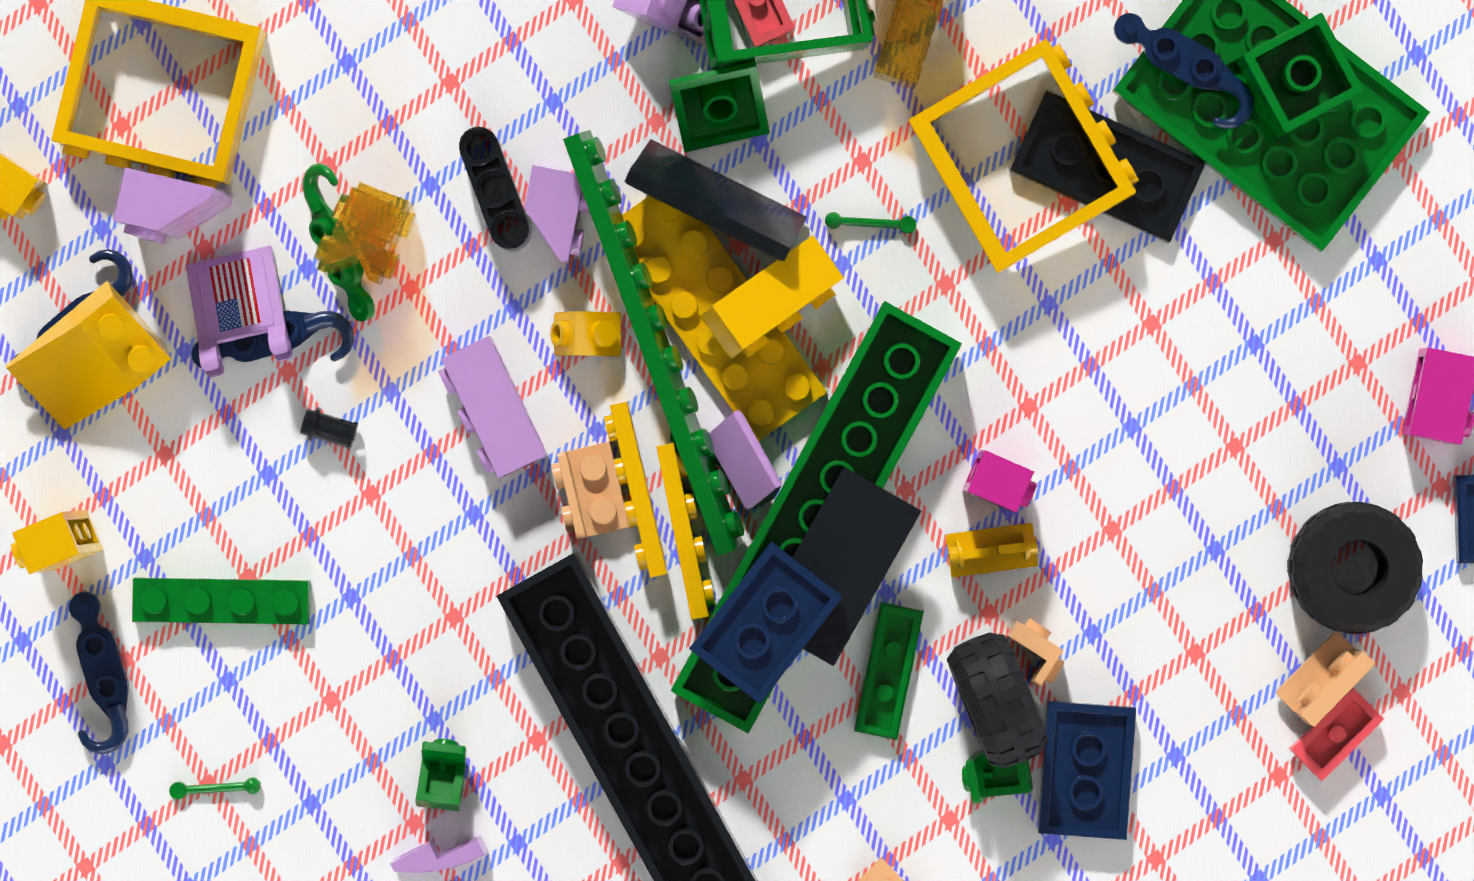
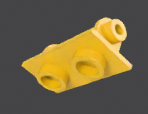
[945,523,1038,578]

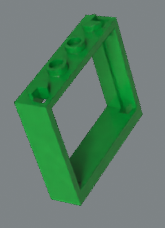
[698,0,876,70]

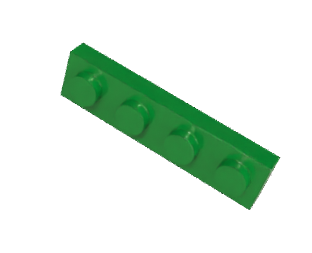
[132,577,311,625]

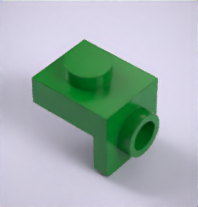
[415,738,467,811]
[962,750,1033,804]

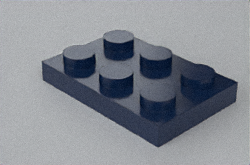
[689,541,843,704]
[1037,700,1136,840]

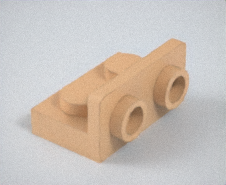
[551,442,629,540]
[1276,632,1376,727]

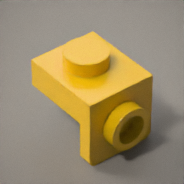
[550,311,621,357]

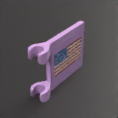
[186,245,293,377]

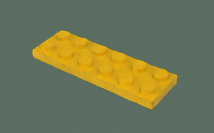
[622,196,827,442]

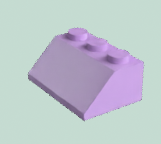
[113,167,233,244]

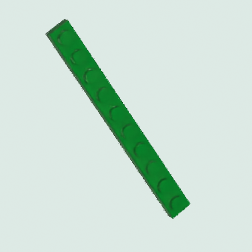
[563,130,744,556]

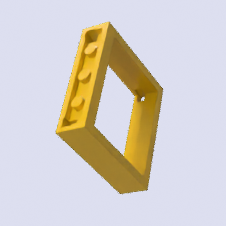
[51,0,267,189]
[908,38,1139,274]

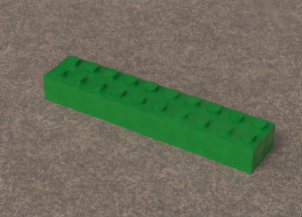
[671,301,963,734]

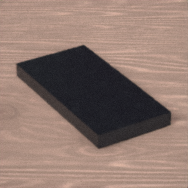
[1009,90,1206,243]
[624,139,807,261]
[792,467,922,667]

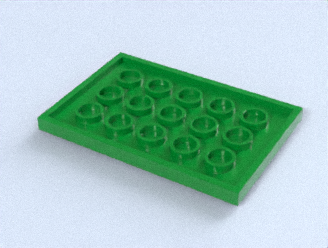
[1112,0,1430,252]

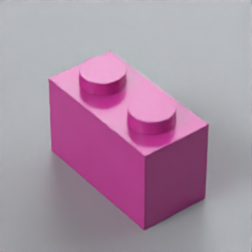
[1402,347,1474,445]
[962,450,1038,513]

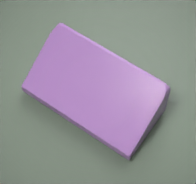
[709,410,782,510]

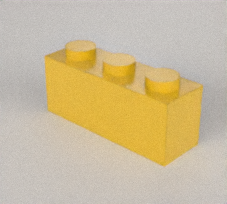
[700,235,844,359]
[11,510,103,574]

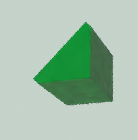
[669,61,770,152]

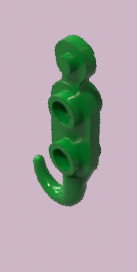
[302,163,375,322]

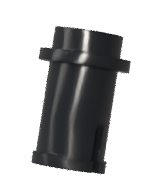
[300,407,359,450]

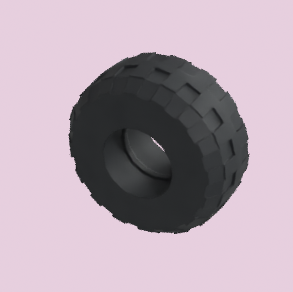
[1287,502,1423,634]
[946,632,1049,768]

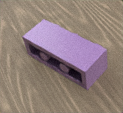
[438,336,548,478]

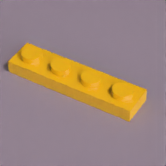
[604,401,668,578]
[656,443,716,620]

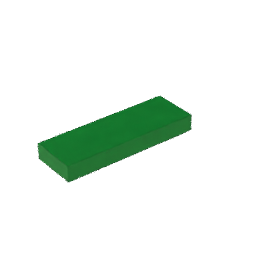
[854,602,924,740]

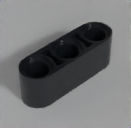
[459,126,532,252]

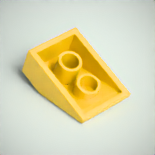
[5,281,171,430]

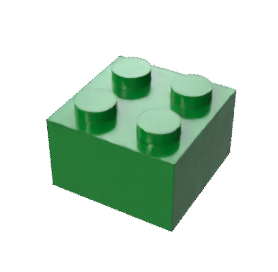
[1235,12,1364,138]

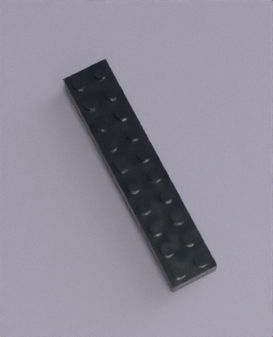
[496,552,758,881]

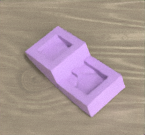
[390,835,488,873]

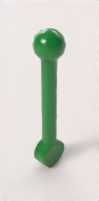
[825,212,917,234]
[169,777,261,800]

